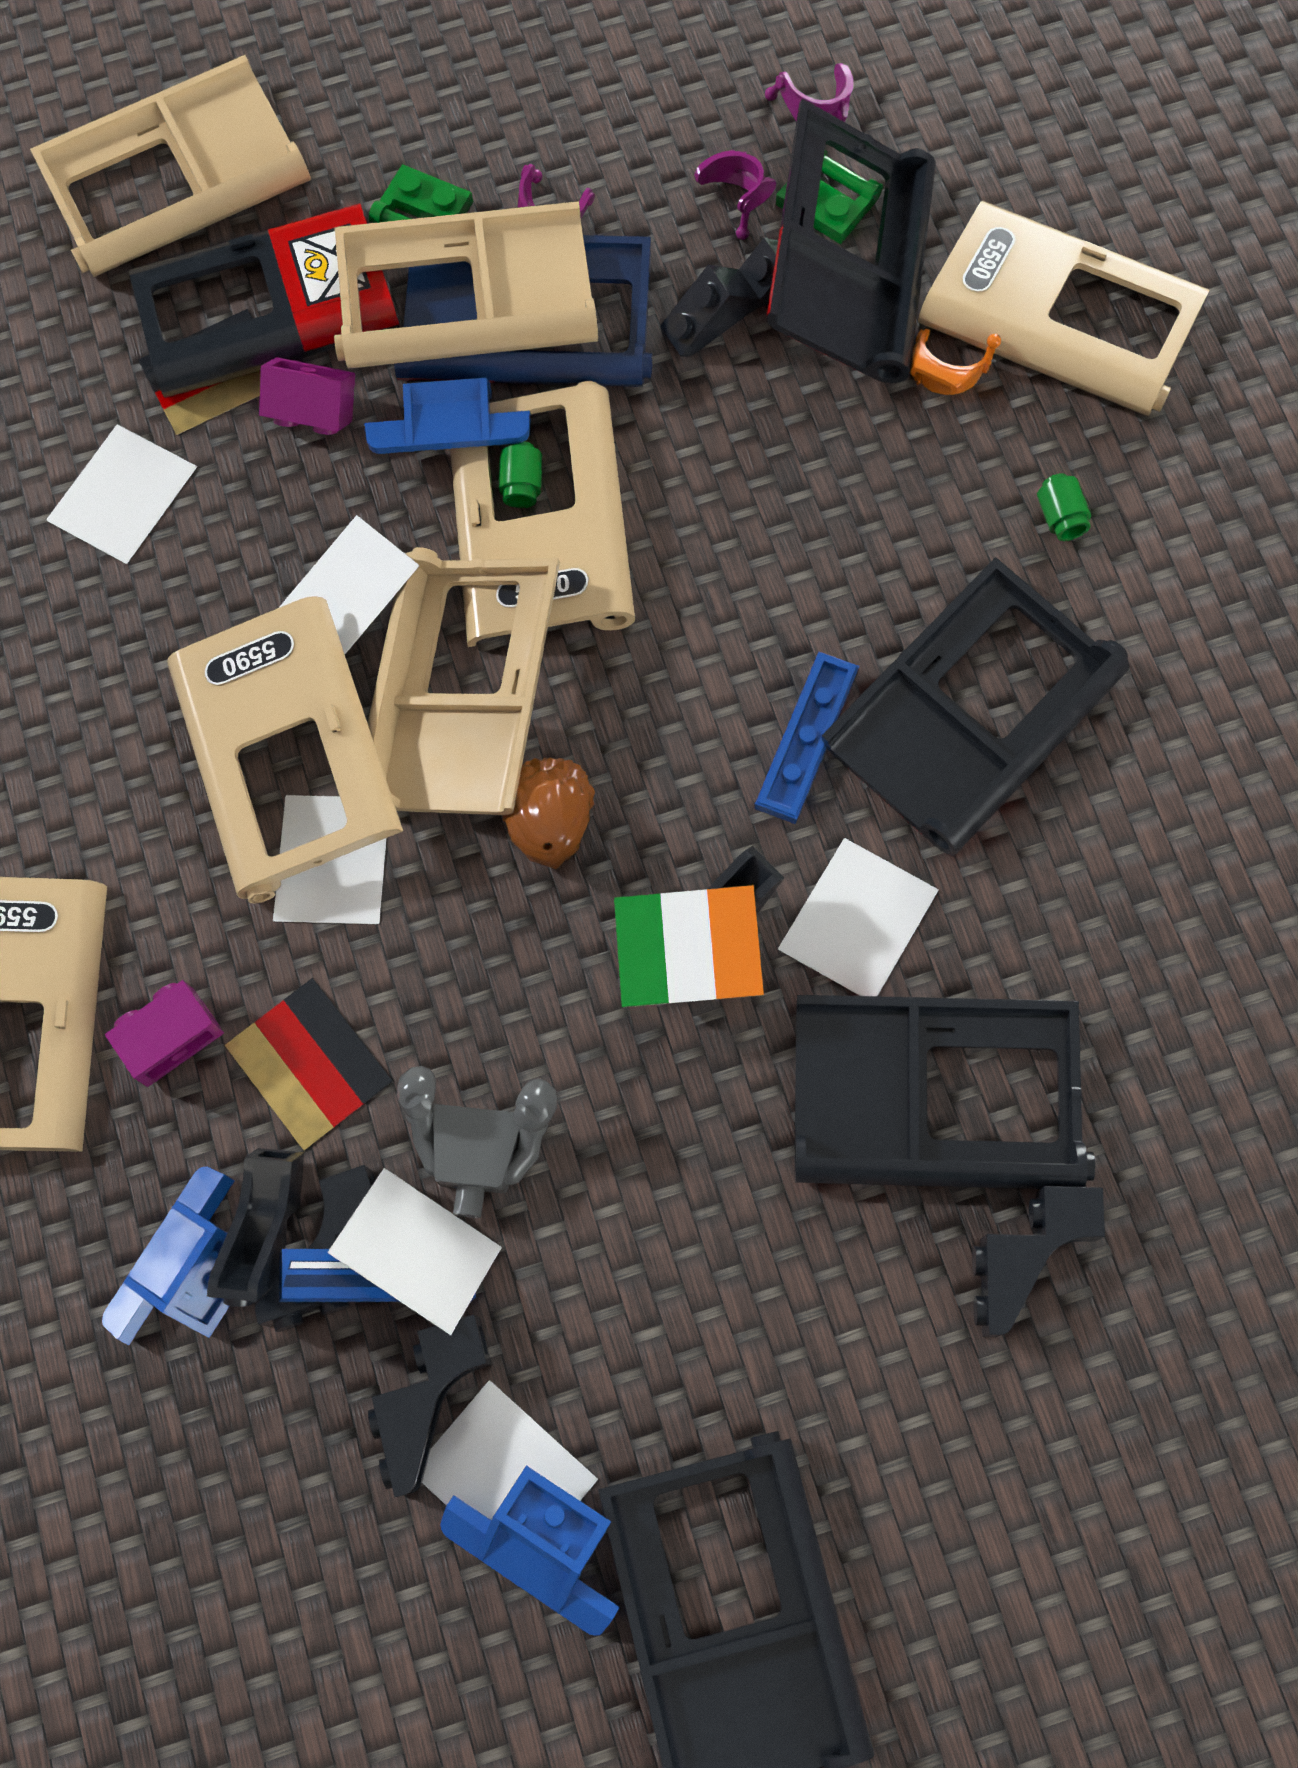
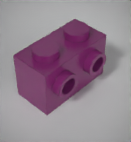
[259,357,355,435]
[104,980,224,1087]

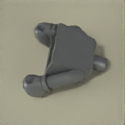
[396,1066,557,1218]

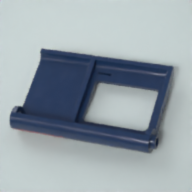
[394,235,652,387]

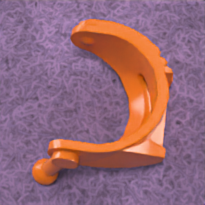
[910,329,1001,395]

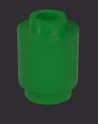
[499,441,542,508]
[1037,473,1091,541]

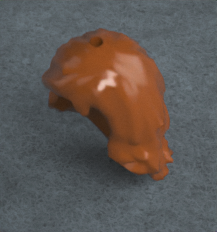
[502,757,595,869]

